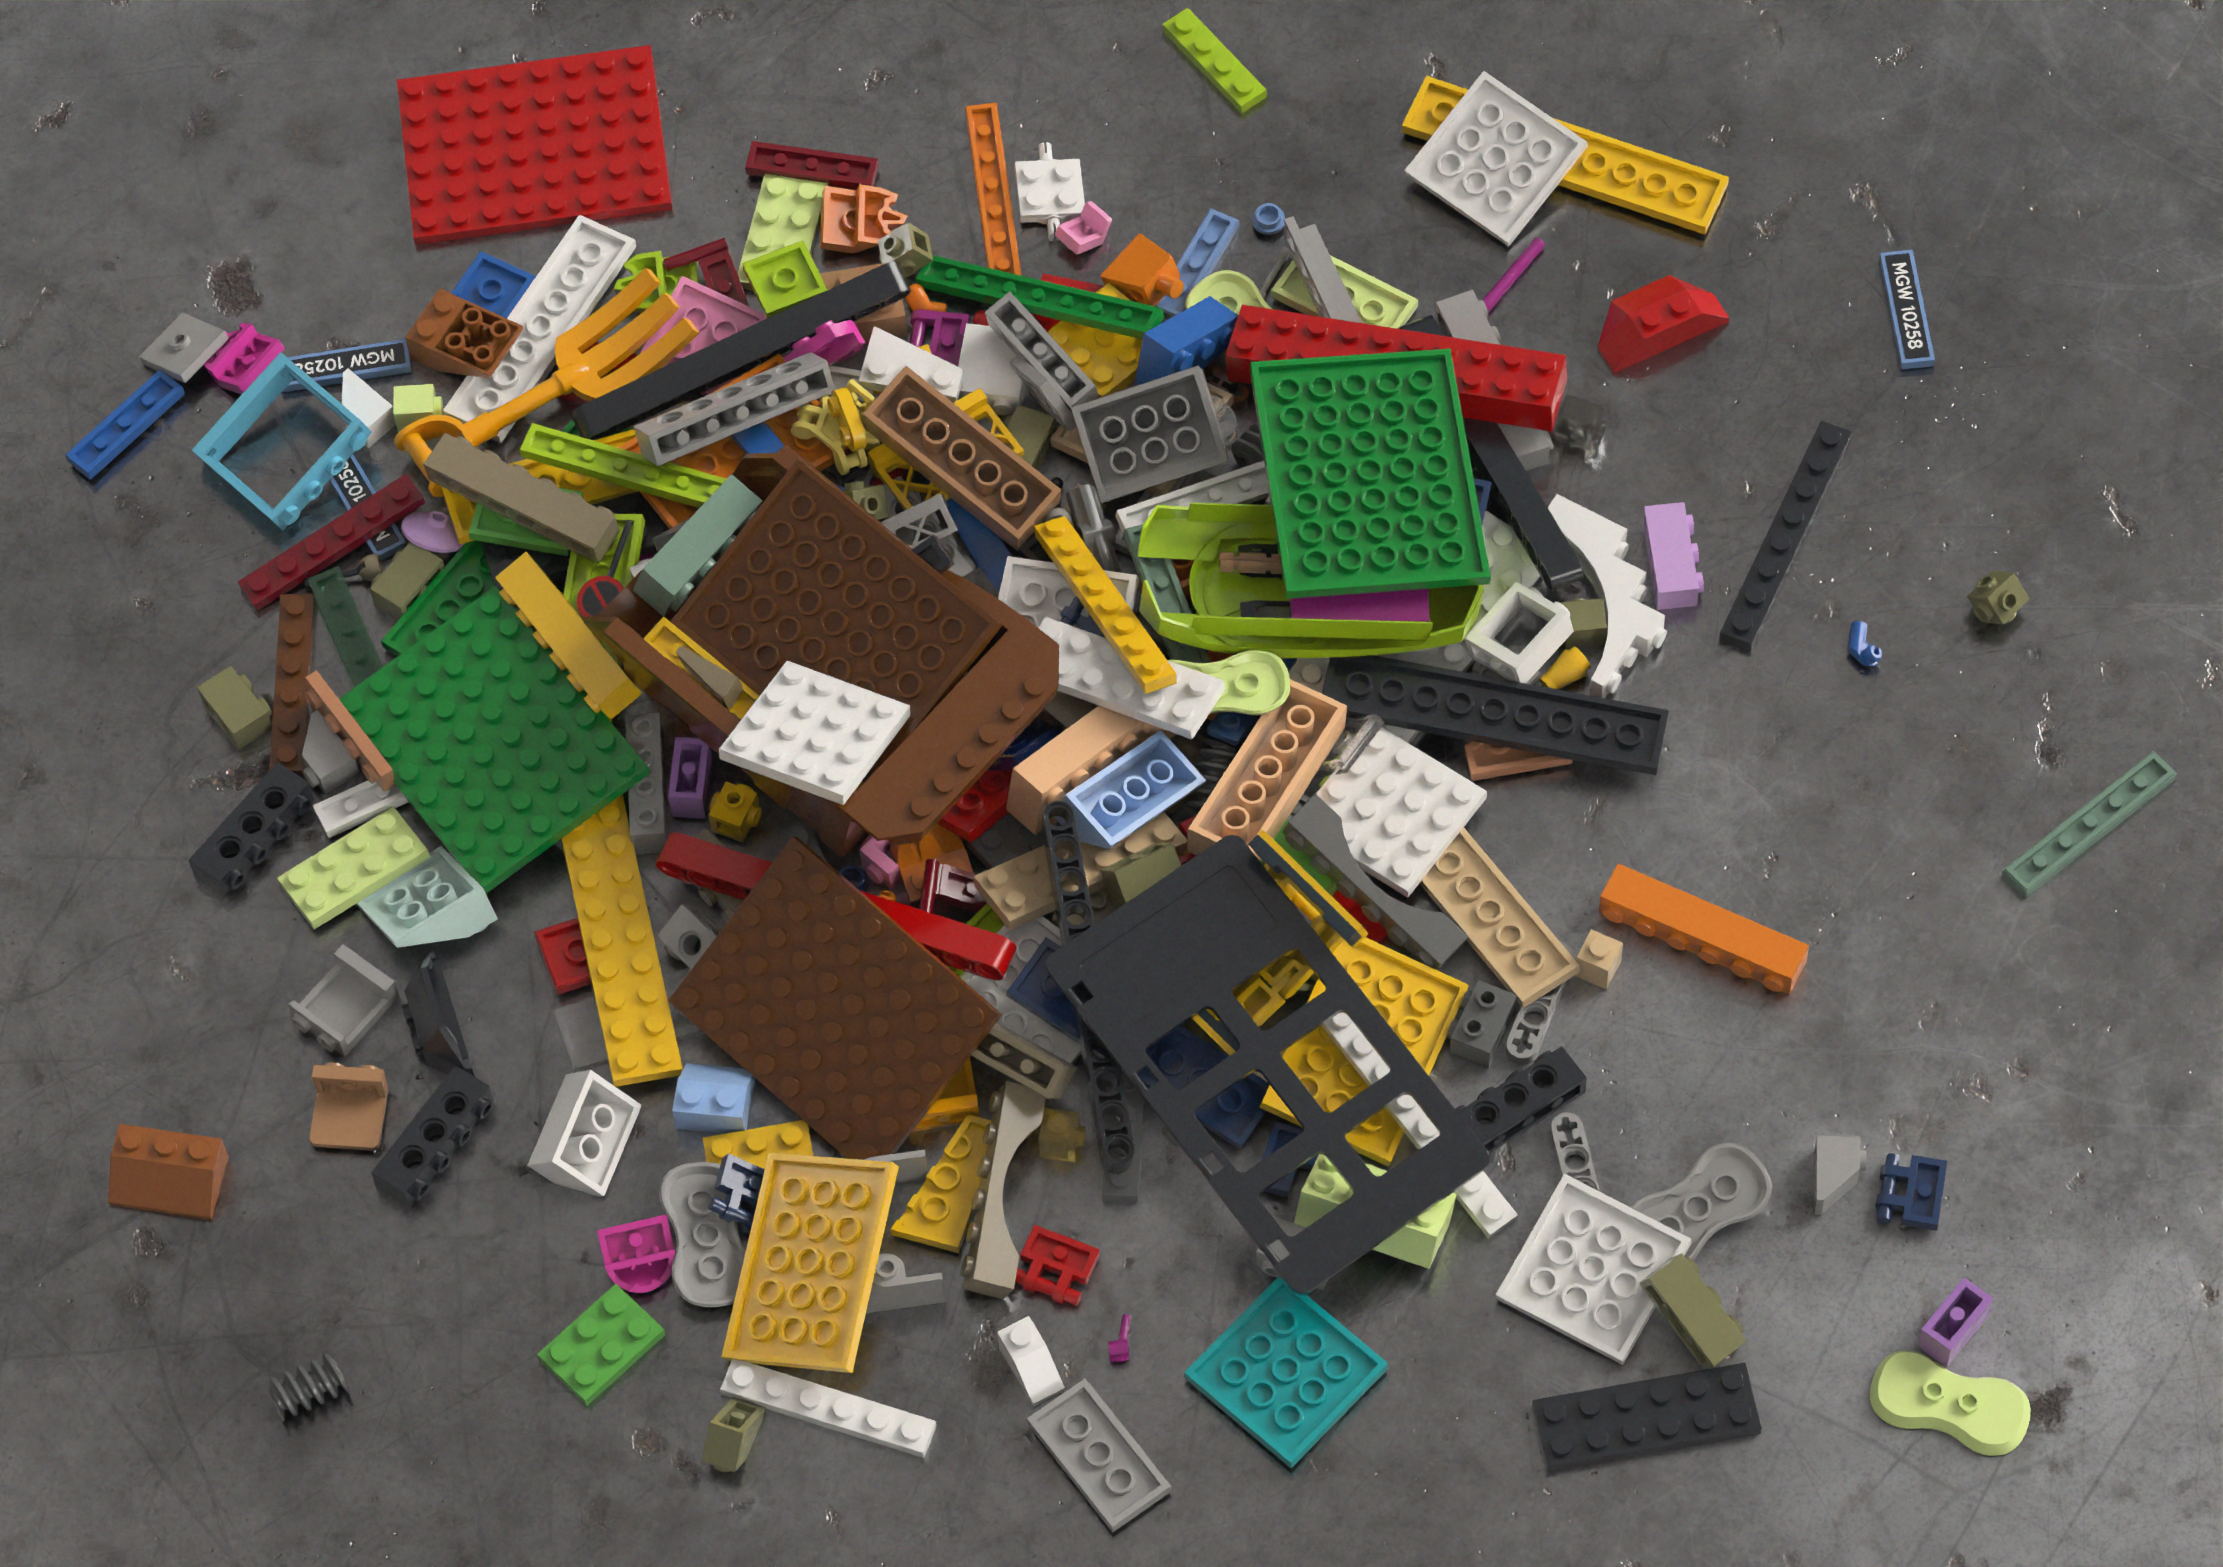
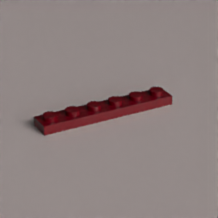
[238,474,426,611]

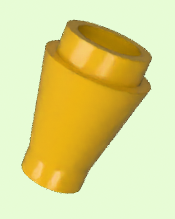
[1539,646,1591,690]

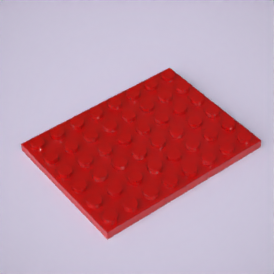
[397,45,673,245]

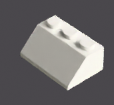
[527,1070,642,1197]

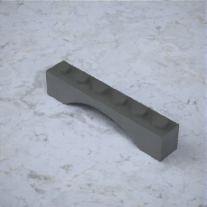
[1282,794,1469,970]

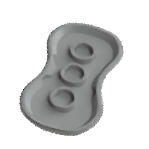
[1630,1143,1772,1260]
[659,1162,746,1307]

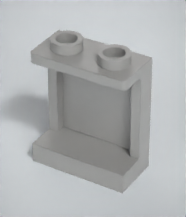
[288,944,400,1057]

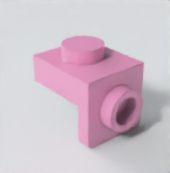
[1055,201,1112,255]
[859,835,901,890]

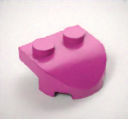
[784,320,865,366]
[204,323,285,394]
[597,1214,675,1293]

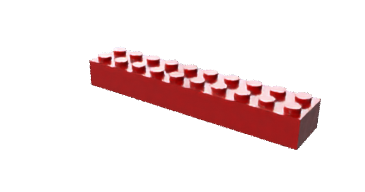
[1225,305,1567,432]

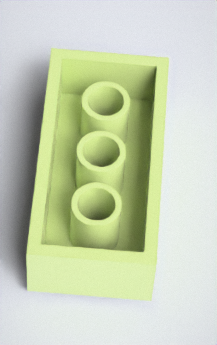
[1294,1154,1457,1269]

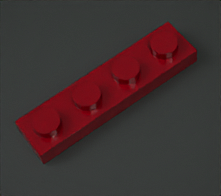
[745,141,879,190]

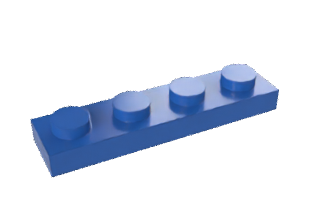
[65,369,185,480]

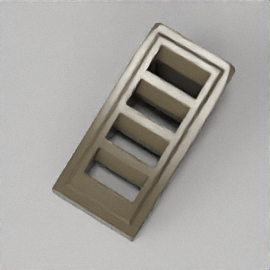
[676,647,743,710]

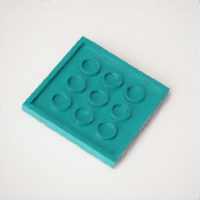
[1184,1276,1388,1468]

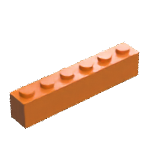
[1599,863,1809,995]

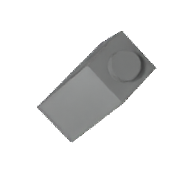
[302,710,359,795]
[1814,1135,1866,1215]

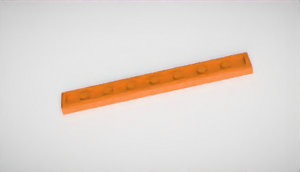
[965,102,1022,306]

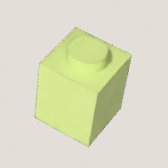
[393,384,443,432]

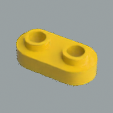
[827,387,867,451]

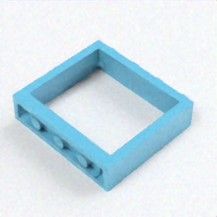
[192,352,372,531]

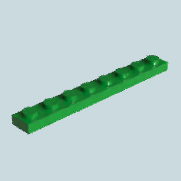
[916,255,1164,339]

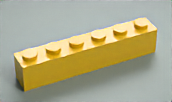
[495,552,642,720]

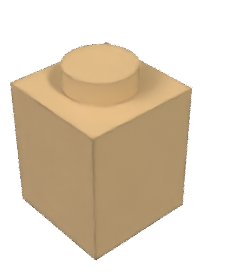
[1575,929,1623,990]

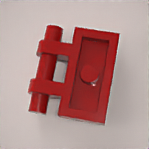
[1015,1224,1100,1306]

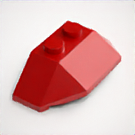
[1598,275,1730,374]

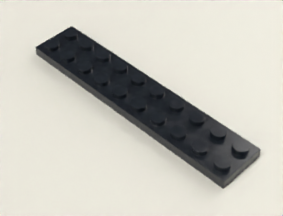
[1322,655,1669,775]

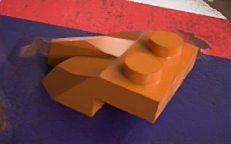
[820,184,908,253]
[890,824,973,903]

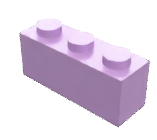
[1643,502,1704,610]

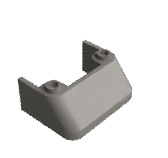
[865,1150,946,1313]

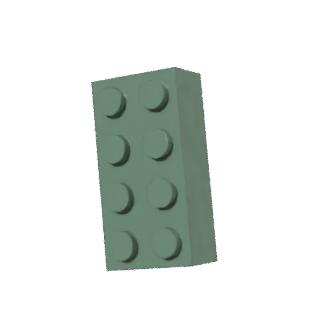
[633,474,762,617]

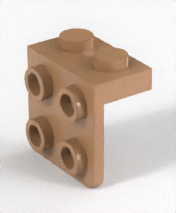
[309,1062,389,1151]

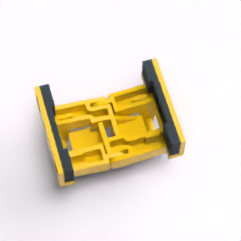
[1192,829,1368,1056]

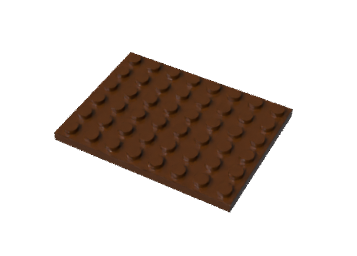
[671,459,1002,783]
[668,837,1003,1160]

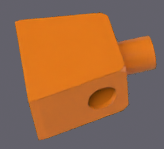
[1100,233,1184,306]

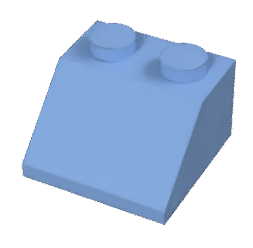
[672,1063,755,1134]

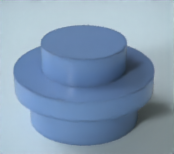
[1252,203,1285,235]

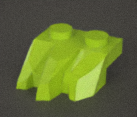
[614,251,699,313]

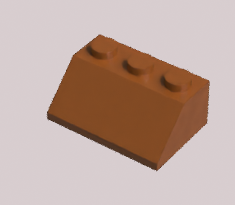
[108,1124,229,1220]

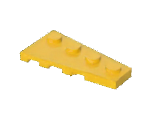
[890,1114,991,1253]

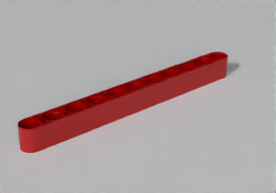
[655,832,1017,981]

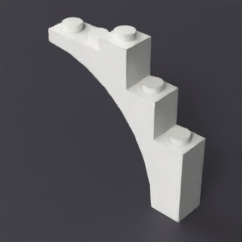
[1548,494,1667,698]

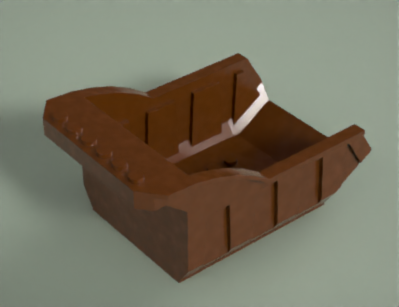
[583,444,1059,857]

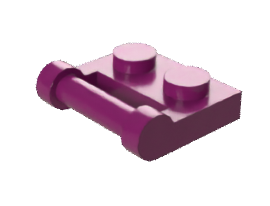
[909,309,970,367]

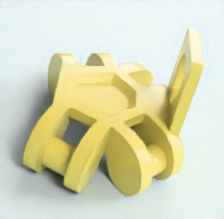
[790,379,880,475]

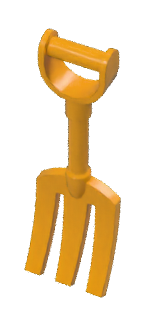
[394,268,700,497]

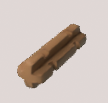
[1219,552,1282,574]

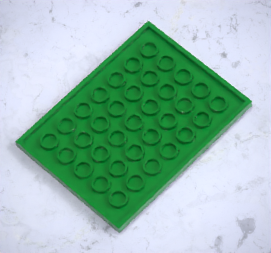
[1250,349,1491,599]
[339,586,651,893]

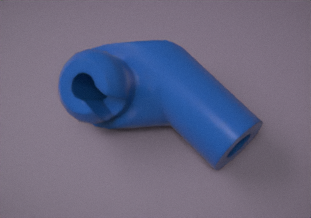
[1848,621,1882,667]

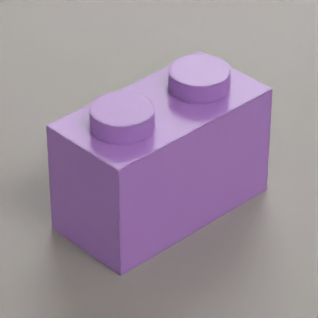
[668,737,713,819]
[1918,1278,1993,1367]

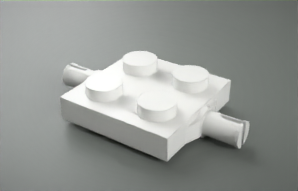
[1014,142,1085,241]

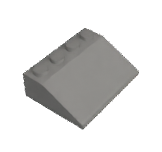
[1071,366,1229,503]

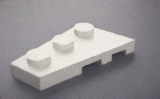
[859,326,964,403]

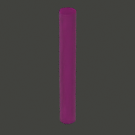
[1482,237,1545,312]

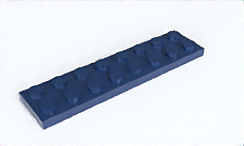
[1006,937,1270,1150]

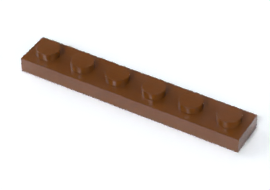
[269,594,316,777]

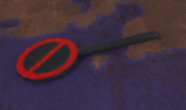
[577,520,632,619]

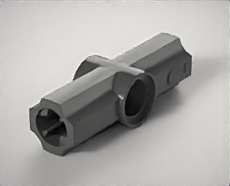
[1066,484,1121,573]

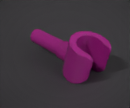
[1108,1314,1131,1362]

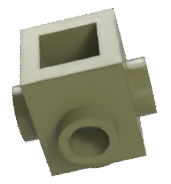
[878,222,933,278]
[842,481,889,520]
[1967,571,2030,625]

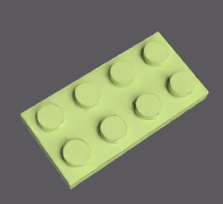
[738,174,828,290]
[1271,255,1418,329]
[277,806,431,929]

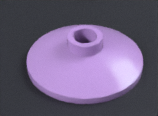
[401,511,465,553]

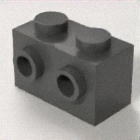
[1447,980,1517,1068]

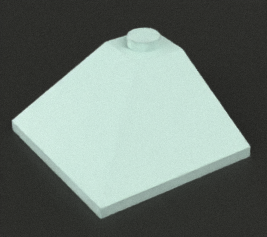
[356,846,498,948]

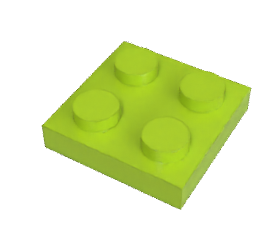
[742,240,828,318]

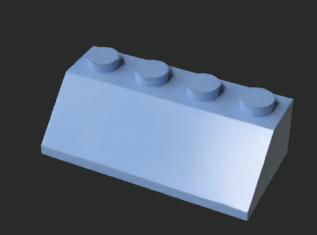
[1054,730,1206,849]

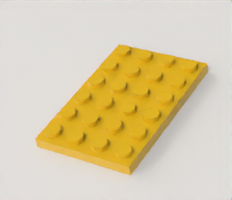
[1260,937,1469,1167]
[721,1153,899,1373]

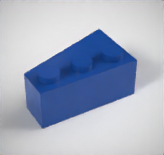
[1134,296,1238,386]

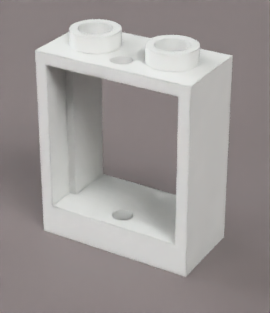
[1465,581,1574,683]

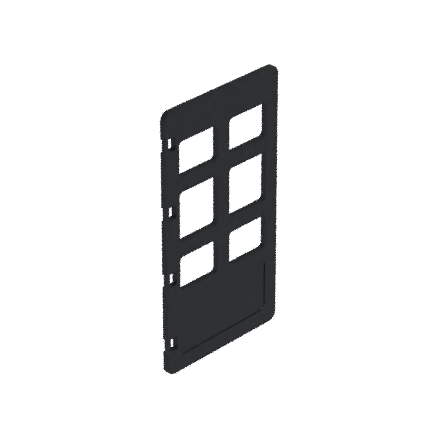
[1046,835,1490,1295]

